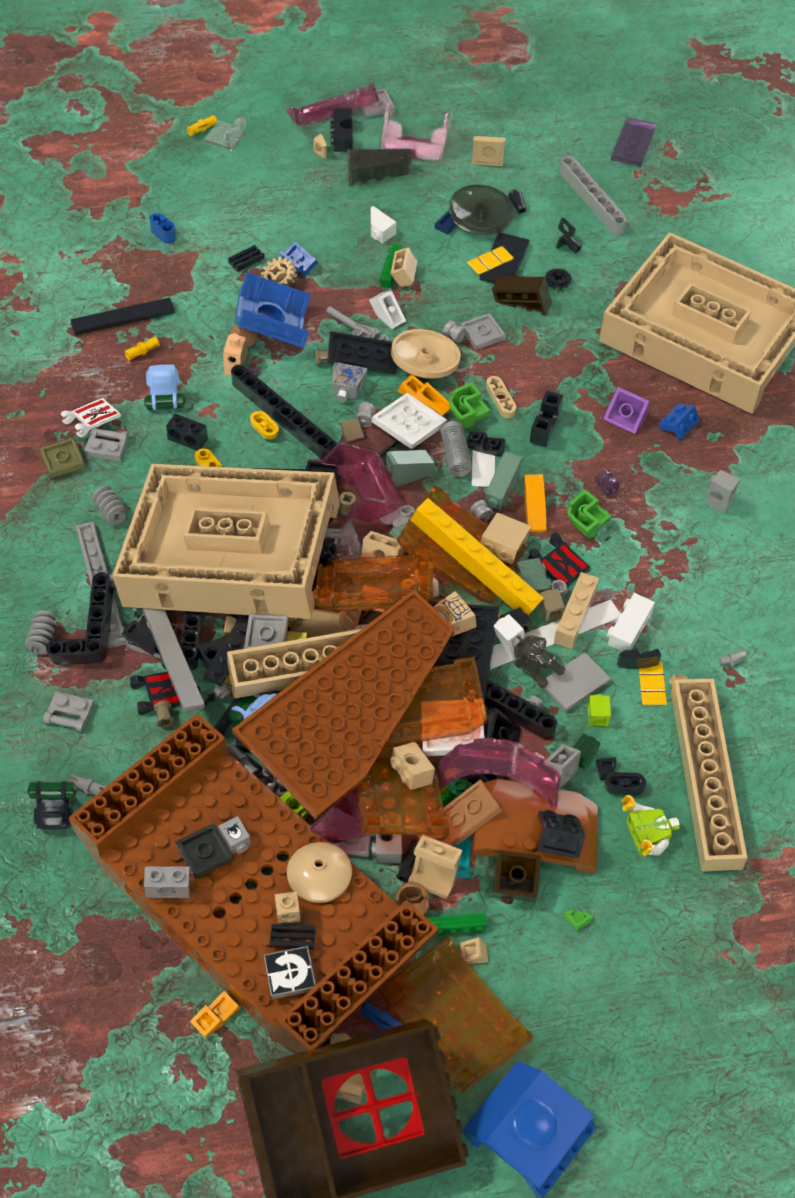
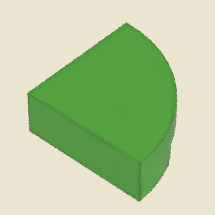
[563,909,594,932]

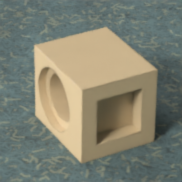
[275,891,301,925]

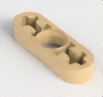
[486,376,516,418]

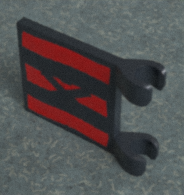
[528,533,590,585]
[130,672,181,715]

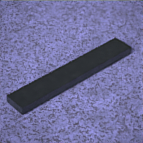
[70,298,175,335]

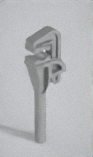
[326,306,389,341]

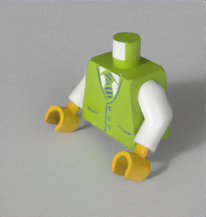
[620,795,680,857]

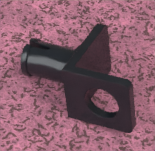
[556,218,582,254]

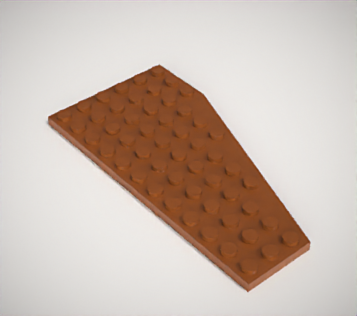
[232,589,455,820]

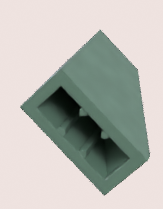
[386,450,435,488]
[485,451,522,511]

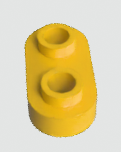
[250,411,279,440]
[194,449,222,467]

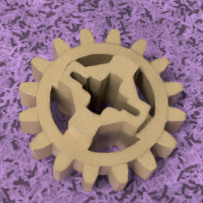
[261,257,297,287]

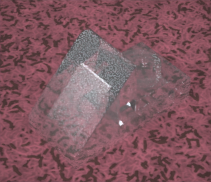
[334,520,361,562]

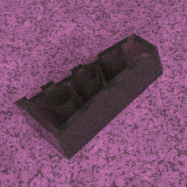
[347,148,412,186]

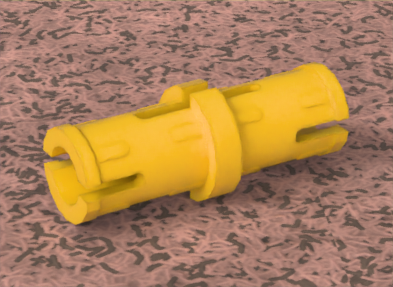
[186,115,217,136]
[124,336,160,361]

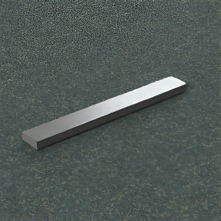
[75,522,127,648]
[143,608,204,713]

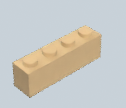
[554,572,599,649]

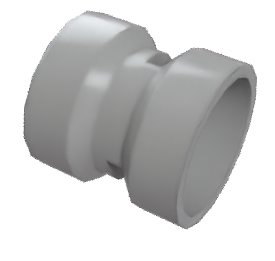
[443,320,467,343]
[355,402,376,427]

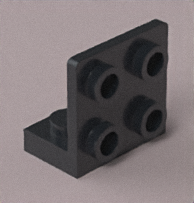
[537,810,585,859]

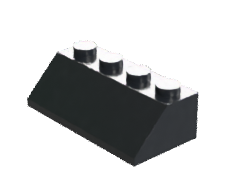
[463,708,521,785]

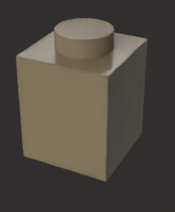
[539,589,565,622]

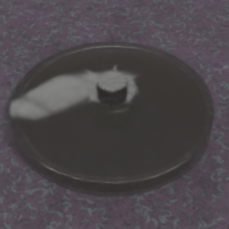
[449,185,514,235]

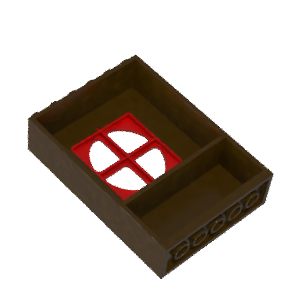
[236,1019,469,1198]

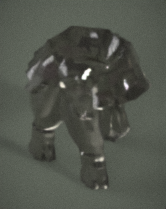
[514,635,566,688]

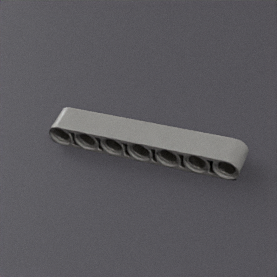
[560,155,627,236]

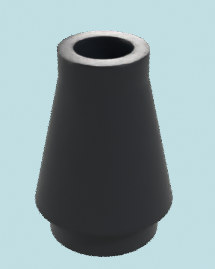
[508,189,527,214]

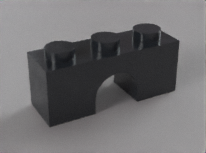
[330,108,353,152]
[529,390,563,447]

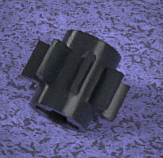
[319,539,337,563]

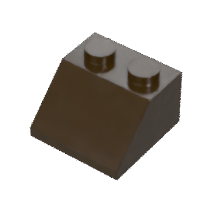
[492,850,541,902]

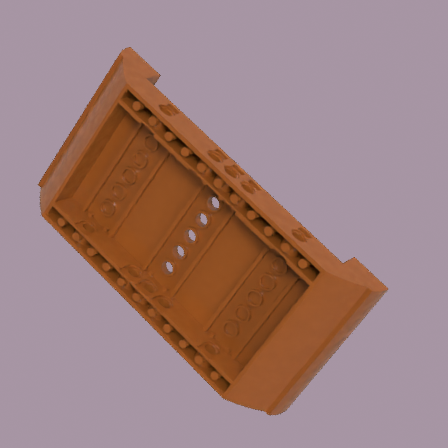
[69,713,438,1053]

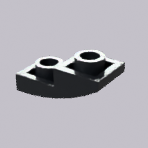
[466,431,506,457]
[617,648,661,669]

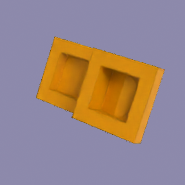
[190,991,241,1038]

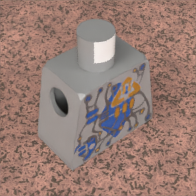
[332,362,367,403]

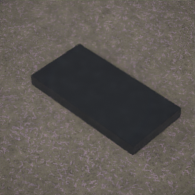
[480,232,530,284]
[327,331,397,375]

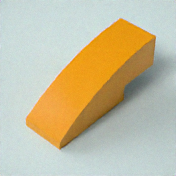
[398,374,450,416]
[523,474,546,532]

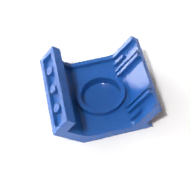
[234,272,311,348]
[463,1061,597,1198]

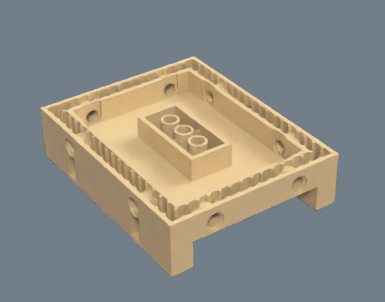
[599,232,795,414]
[112,464,340,619]

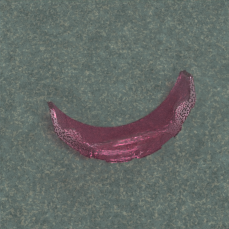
[286,83,379,126]
[435,738,561,808]

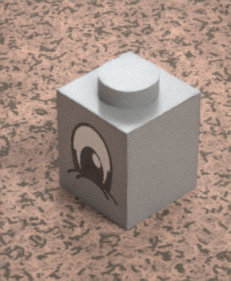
[219,816,250,855]

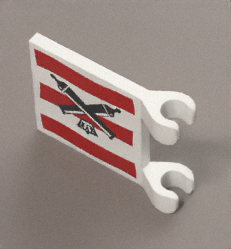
[61,398,121,437]

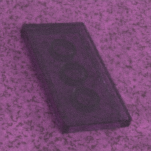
[611,117,657,167]

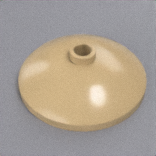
[287,842,352,903]

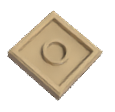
[472,136,506,166]

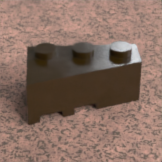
[492,276,552,316]

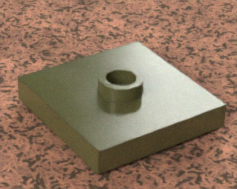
[39,438,85,478]

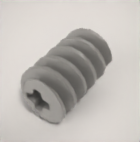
[91,485,126,526]
[25,610,57,655]

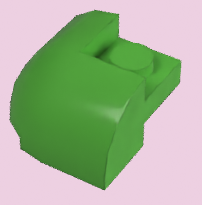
[449,382,490,428]
[567,489,611,538]

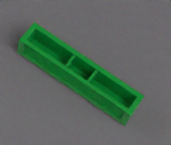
[379,244,403,288]
[427,913,487,936]

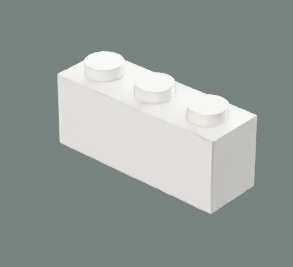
[607,593,655,652]

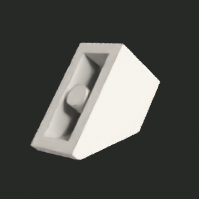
[371,206,396,244]
[369,290,406,329]
[494,614,528,660]

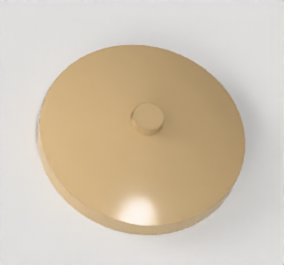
[391,329,460,378]

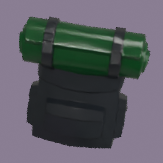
[27,781,77,830]

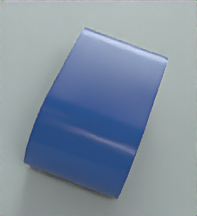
[149,213,176,244]

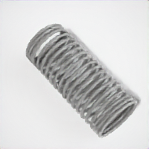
[440,421,472,477]

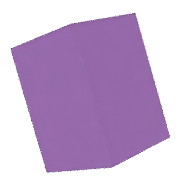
[604,387,650,434]

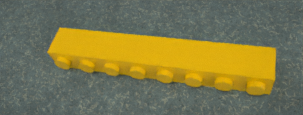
[411,498,544,616]

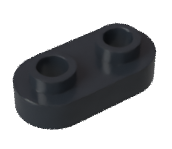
[604,772,646,795]

